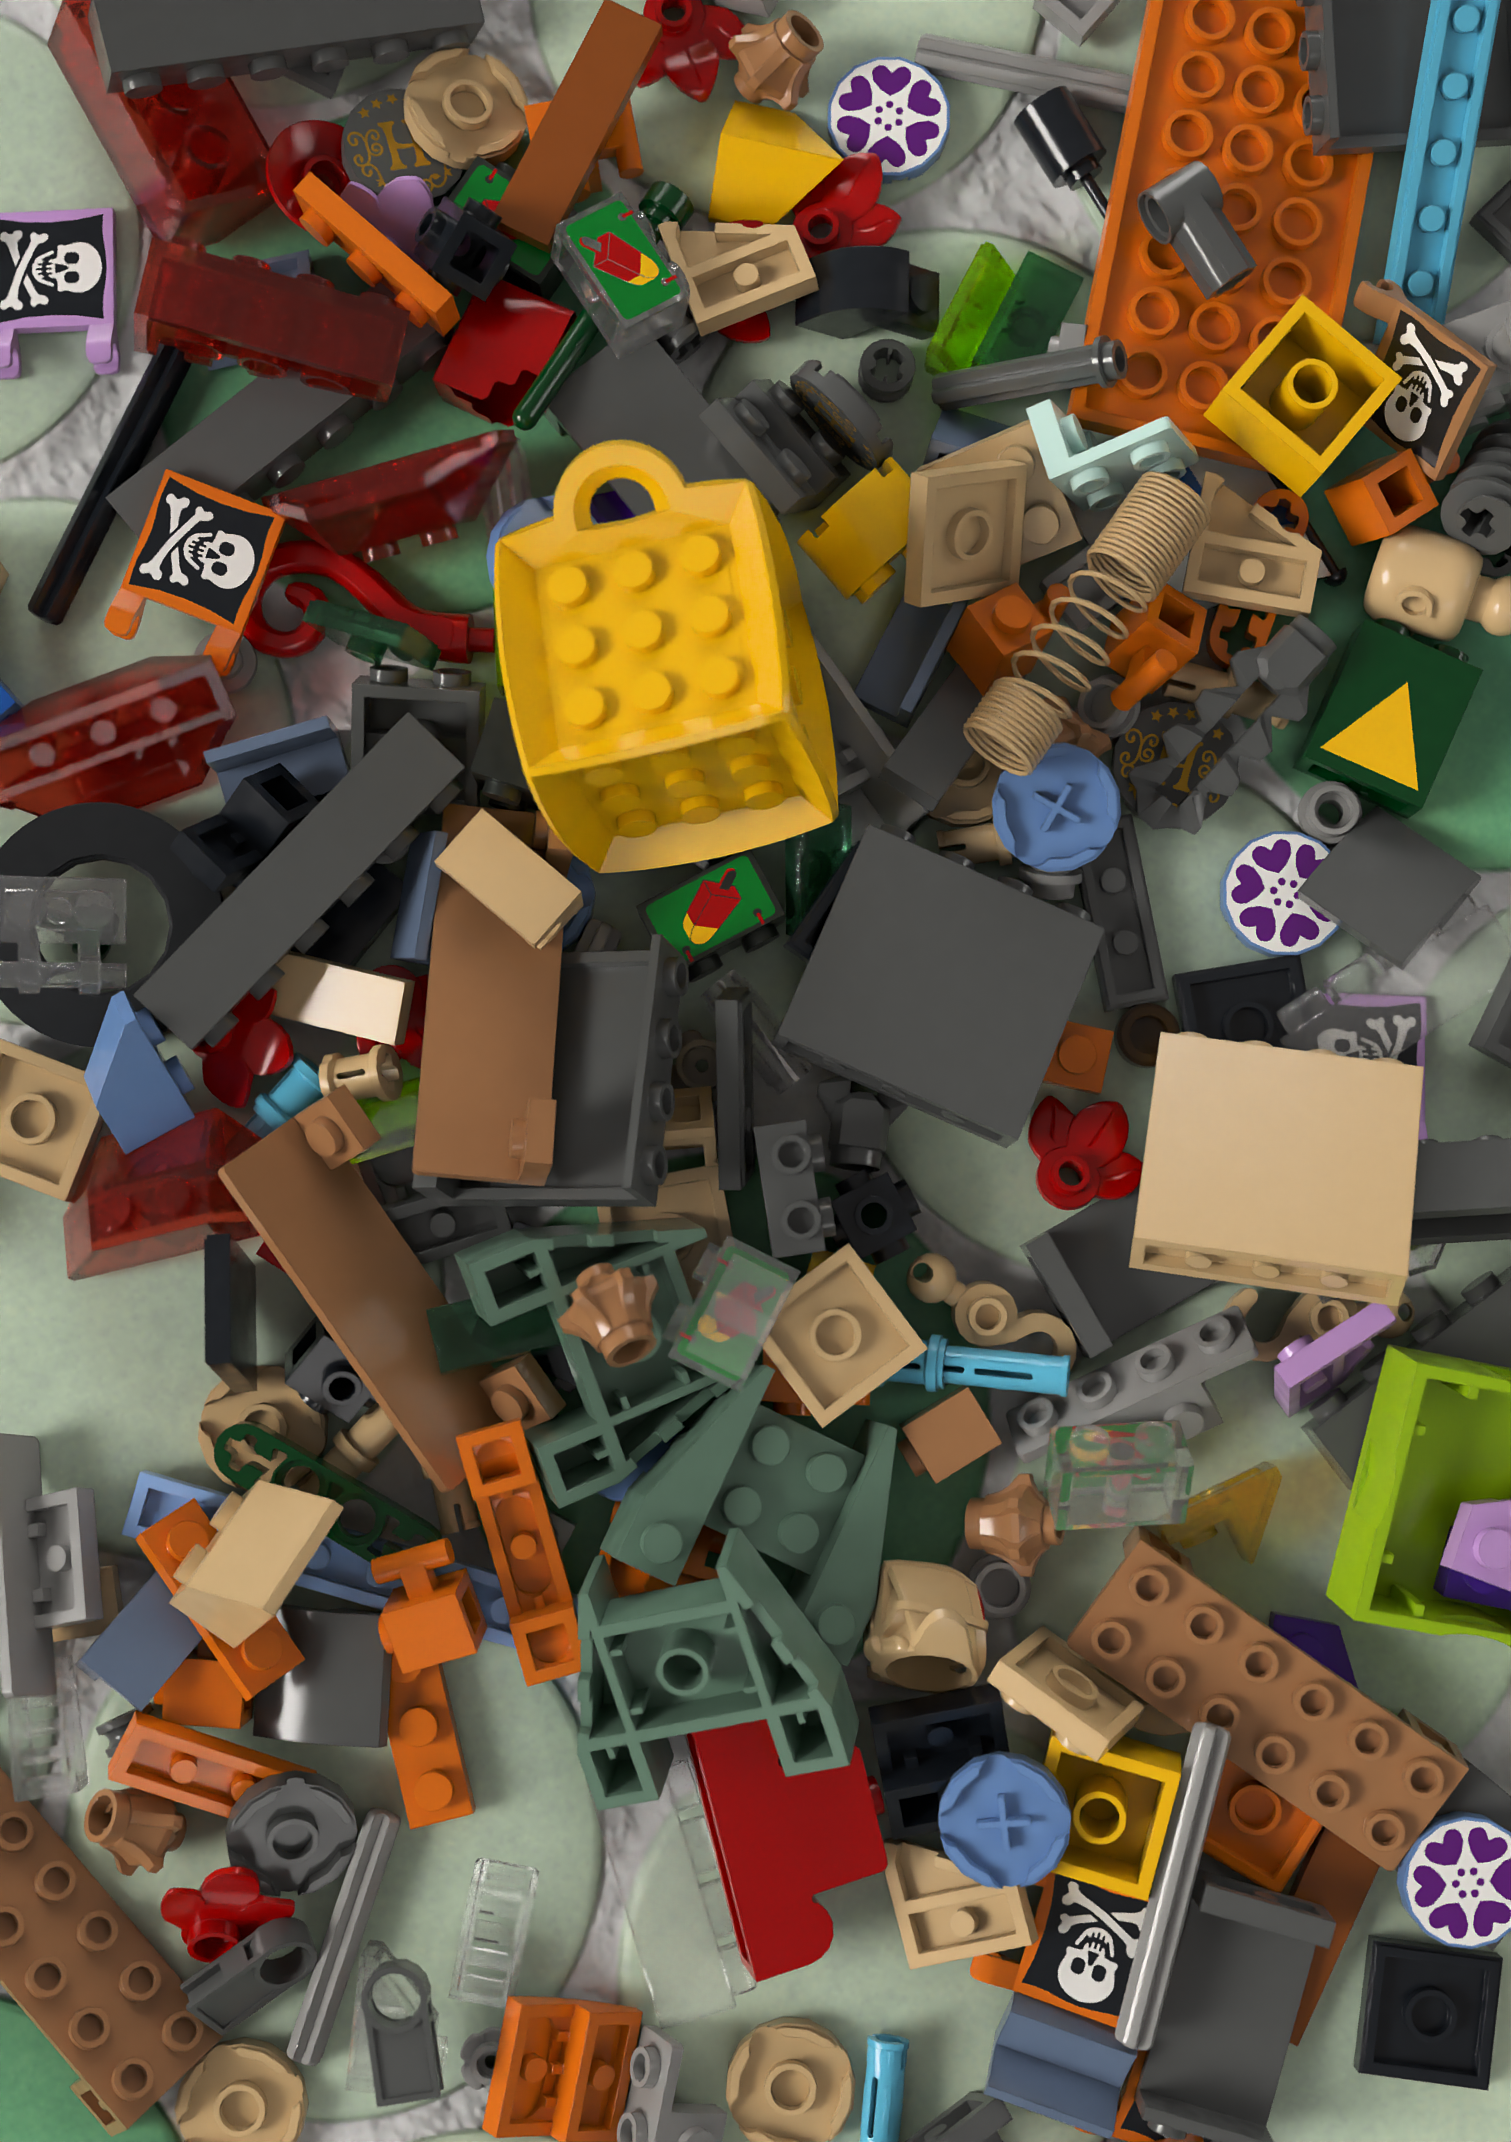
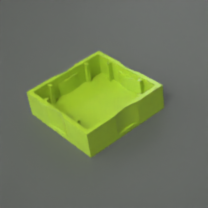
[1326,1344,1511,1647]

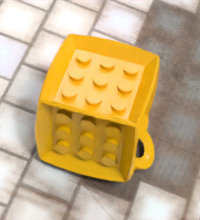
[494,440,839,874]

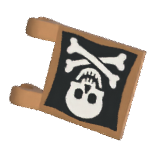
[1353,279,1497,481]

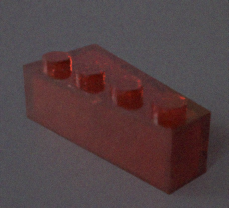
[134,236,410,403]

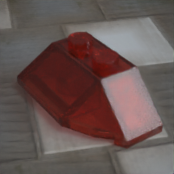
[261,429,517,564]
[0,655,237,817]
[63,1107,262,1281]

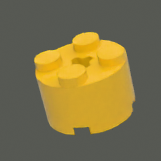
[797,456,911,604]

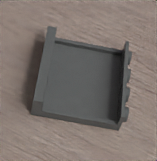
[1296,0,1511,156]
[771,824,1105,1148]
[412,934,689,1207]

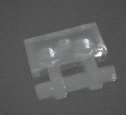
[0,875,127,995]

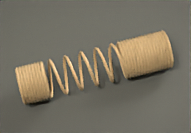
[962,471,1211,776]

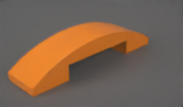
[456,1417,581,1687]

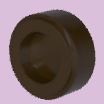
[1114,1003,1180,1068]

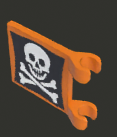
[104,469,288,677]
[970,1872,1150,2028]

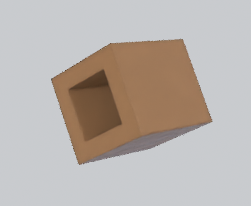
[896,1385,1002,1484]

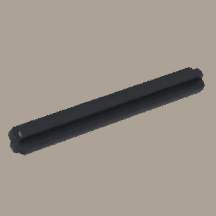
[28,338,194,625]

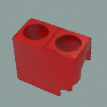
[432,280,577,427]

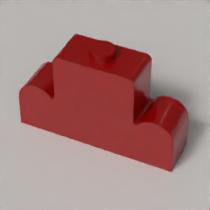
[684,1719,888,1982]

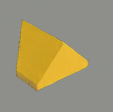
[708,100,844,225]

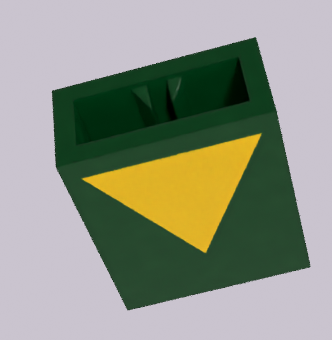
[1293,618,1483,819]

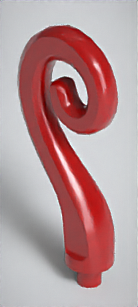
[243,540,498,664]

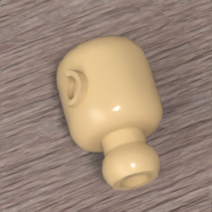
[1363,525,1511,642]

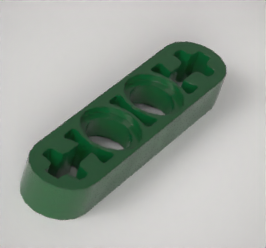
[214,1421,443,1580]

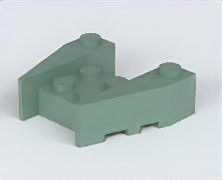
[454,1217,754,1509]
[599,1362,897,1667]
[577,1527,860,1811]

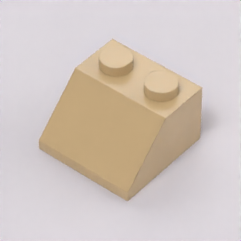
[169,1480,344,1648]

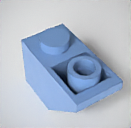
[84,990,195,1154]

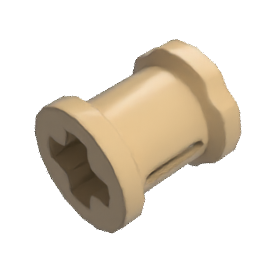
[319,1044,403,1102]

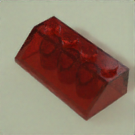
[47,0,276,257]

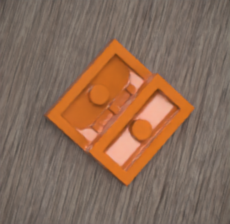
[482,1996,643,2142]

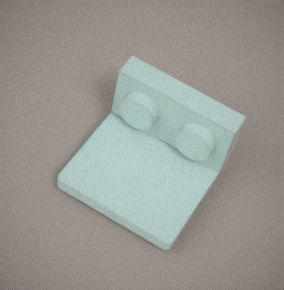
[1026,398,1200,512]

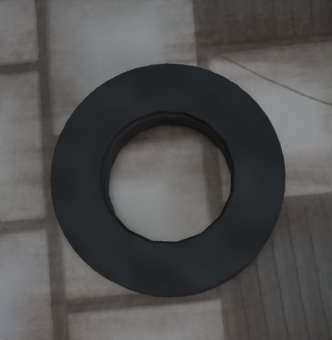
[0,802,224,1047]

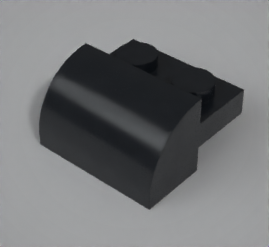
[868,1684,1010,1840]

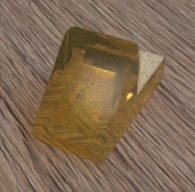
[1150,1461,1282,1564]

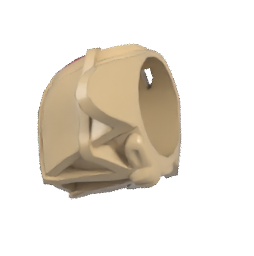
[863,1560,989,1694]

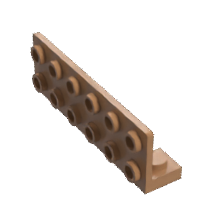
[412,804,573,1186]
[218,1084,567,1493]
[1067,1522,1469,1871]
[0,1767,224,2137]

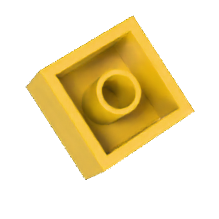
[1203,295,1403,498]
[1042,1729,1182,1901]

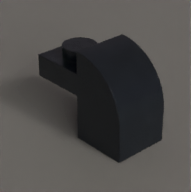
[795,246,939,340]
[169,763,320,893]

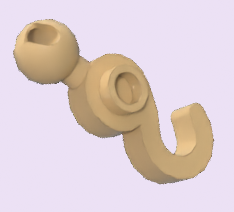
[907,1253,1076,1371]
[1223,1288,1415,1362]

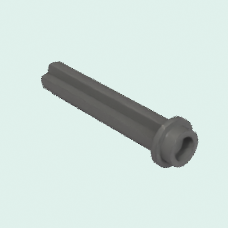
[931,335,1128,411]

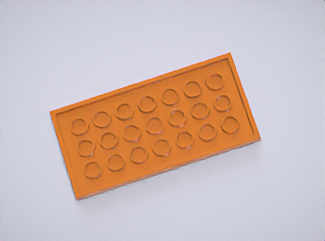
[1067,0,1374,473]

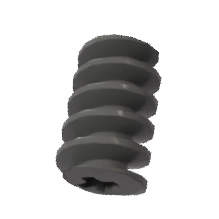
[1440,418,1511,555]

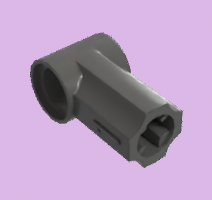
[1137,160,1257,300]

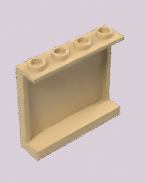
[1129,1032,1424,1306]

